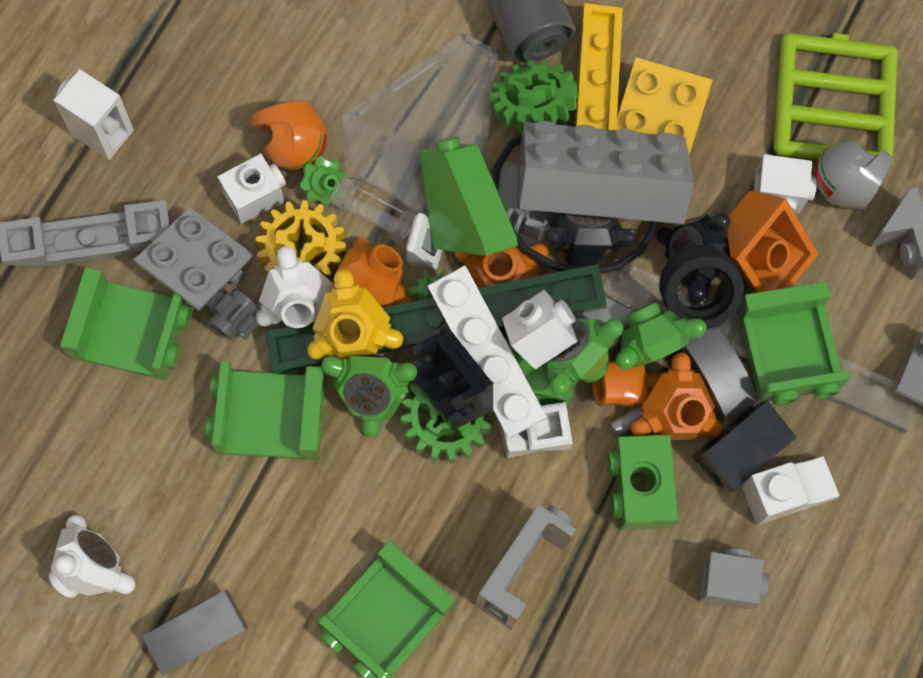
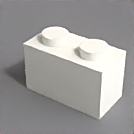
[53,69,134,160]

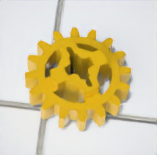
[256,200,347,281]

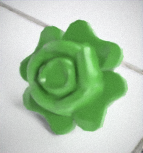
[299,156,347,206]

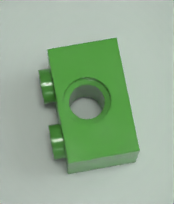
[607,435,678,530]

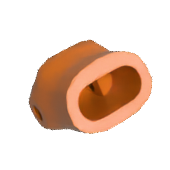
[591,361,662,407]

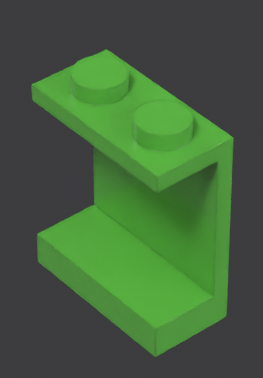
[60,267,193,381]
[206,361,326,461]

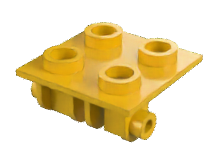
[616,57,713,155]

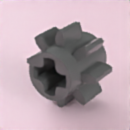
[206,289,258,341]

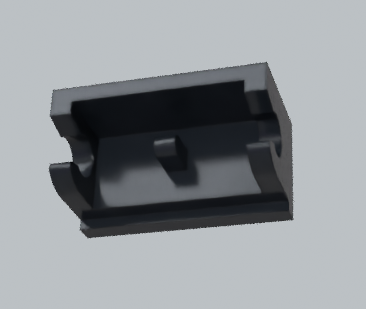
[411,326,493,431]
[692,400,797,491]

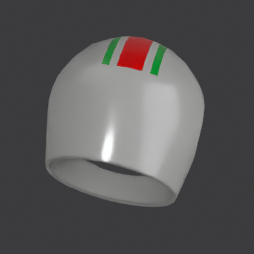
[814,141,893,210]

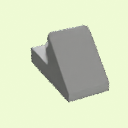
[871,187,923,280]

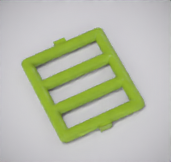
[773,33,898,166]

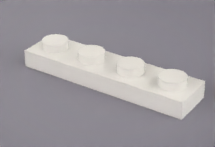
[428,266,547,438]

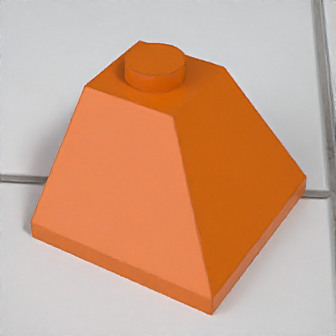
[727,191,819,293]

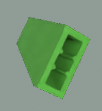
[419,137,518,256]

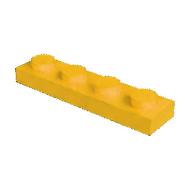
[574,3,623,130]

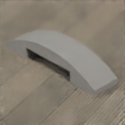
[0,200,170,266]

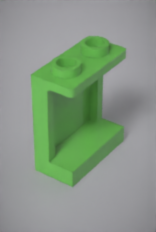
[737,282,851,406]
[317,540,456,678]

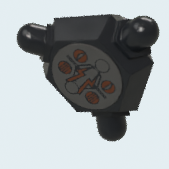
[656,212,731,303]
[544,213,637,267]

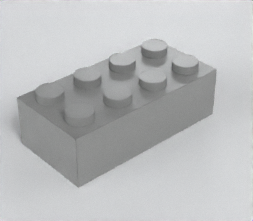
[517,121,694,224]

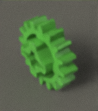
[490,60,578,133]
[401,384,493,464]

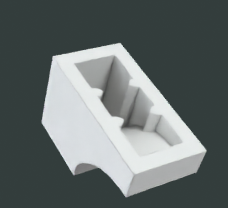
[742,456,840,526]

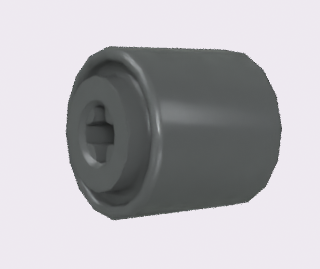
[487,0,576,63]

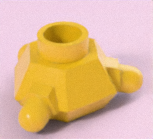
[307,269,403,360]

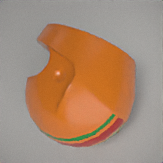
[251,101,328,171]

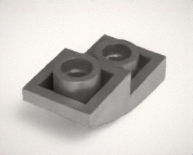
[682,326,759,421]
[142,589,248,676]

